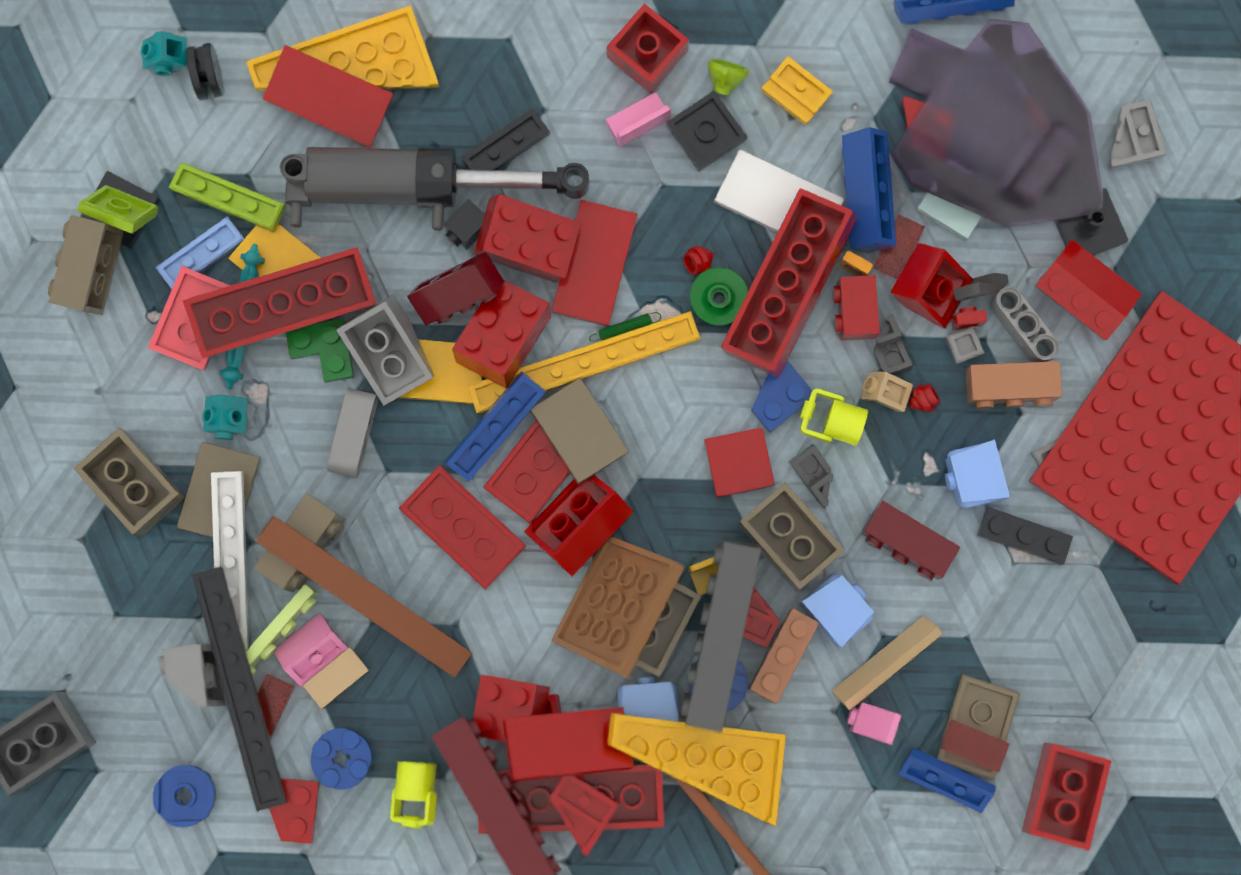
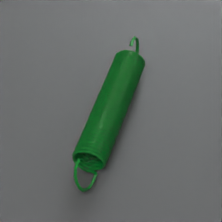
[589,312,661,342]

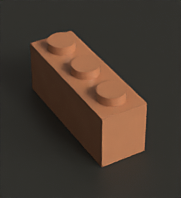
[965,361,1062,409]
[748,608,819,704]

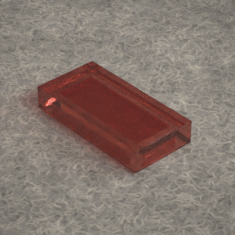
[873,214,925,279]
[258,674,295,740]
[940,720,1010,772]

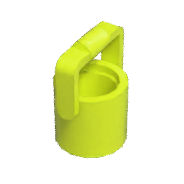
[800,388,868,446]
[390,761,437,829]

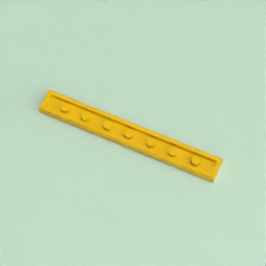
[467,311,701,415]

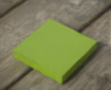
[77,185,159,234]

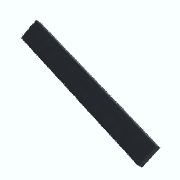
[192,566,287,812]

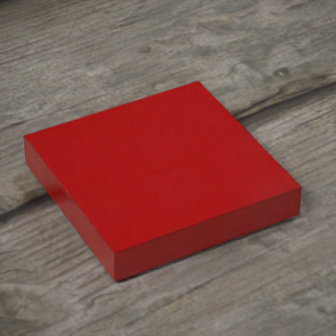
[704,427,775,498]

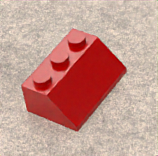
[1034,239,1142,341]
[524,475,634,577]

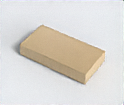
[302,647,370,709]

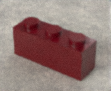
[407,251,505,326]
[861,500,961,581]

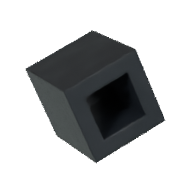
[444,199,485,250]

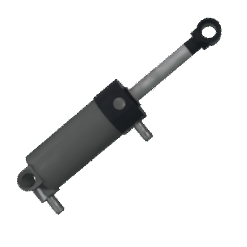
[280,147,590,231]

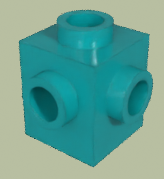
[141,31,187,76]
[202,394,248,440]

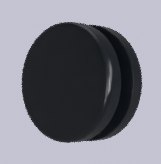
[186,43,224,101]

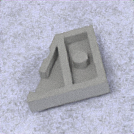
[1108,99,1166,170]

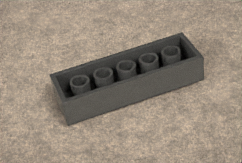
[681,538,761,733]

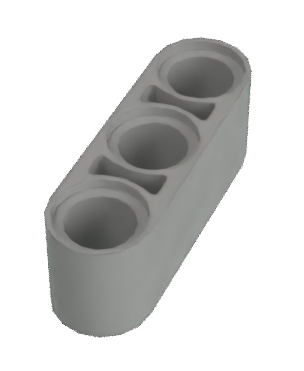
[991,287,1059,362]
[327,388,378,478]

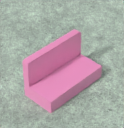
[606,92,671,147]
[274,613,348,687]

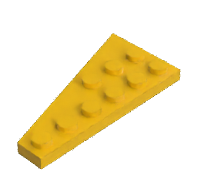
[246,5,440,91]
[607,713,786,827]

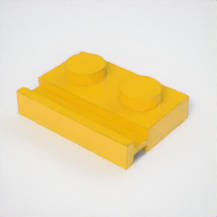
[761,56,833,126]

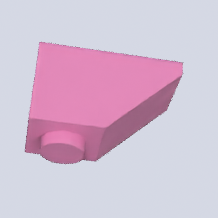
[847,702,901,745]

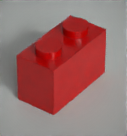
[832,275,880,340]

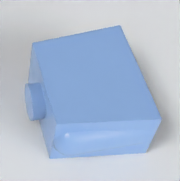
[945,439,1010,509]
[799,574,874,648]
[617,677,680,722]

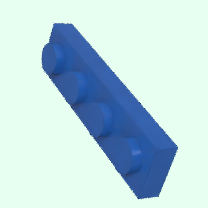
[894,0,1015,24]
[445,371,546,482]

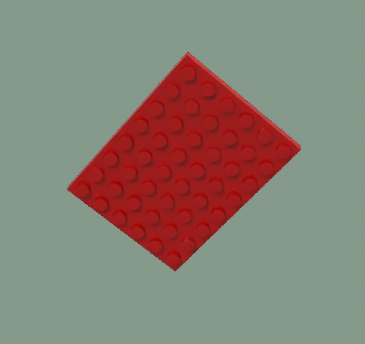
[1029,291,1241,585]

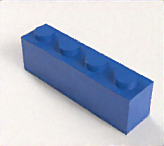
[842,127,897,253]

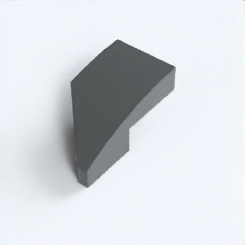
[954,273,1009,301]
[873,314,913,376]
[788,444,833,508]

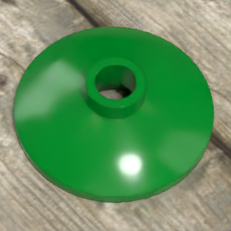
[690,267,748,326]

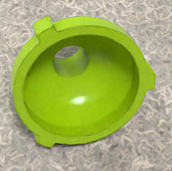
[708,58,750,95]

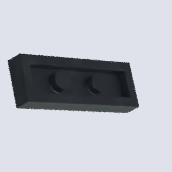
[461,108,550,170]
[977,507,1073,565]

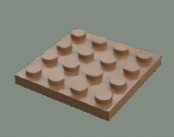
[551,536,684,679]

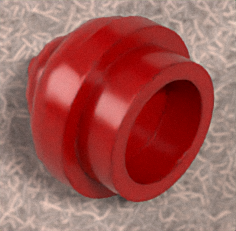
[683,246,714,275]
[909,383,941,412]

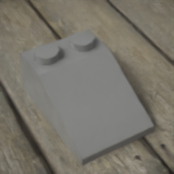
[336,294,434,406]

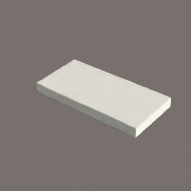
[714,149,845,232]

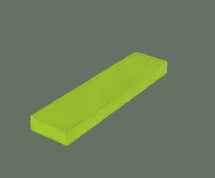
[169,162,287,232]

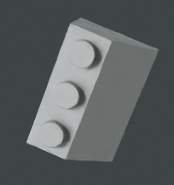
[159,644,226,707]

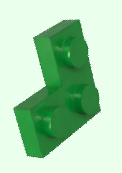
[286,319,354,383]

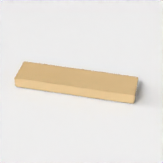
[832,615,942,710]

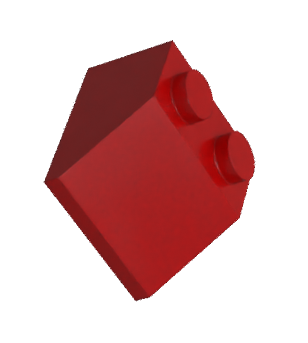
[890,243,974,329]

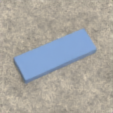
[156,216,244,289]

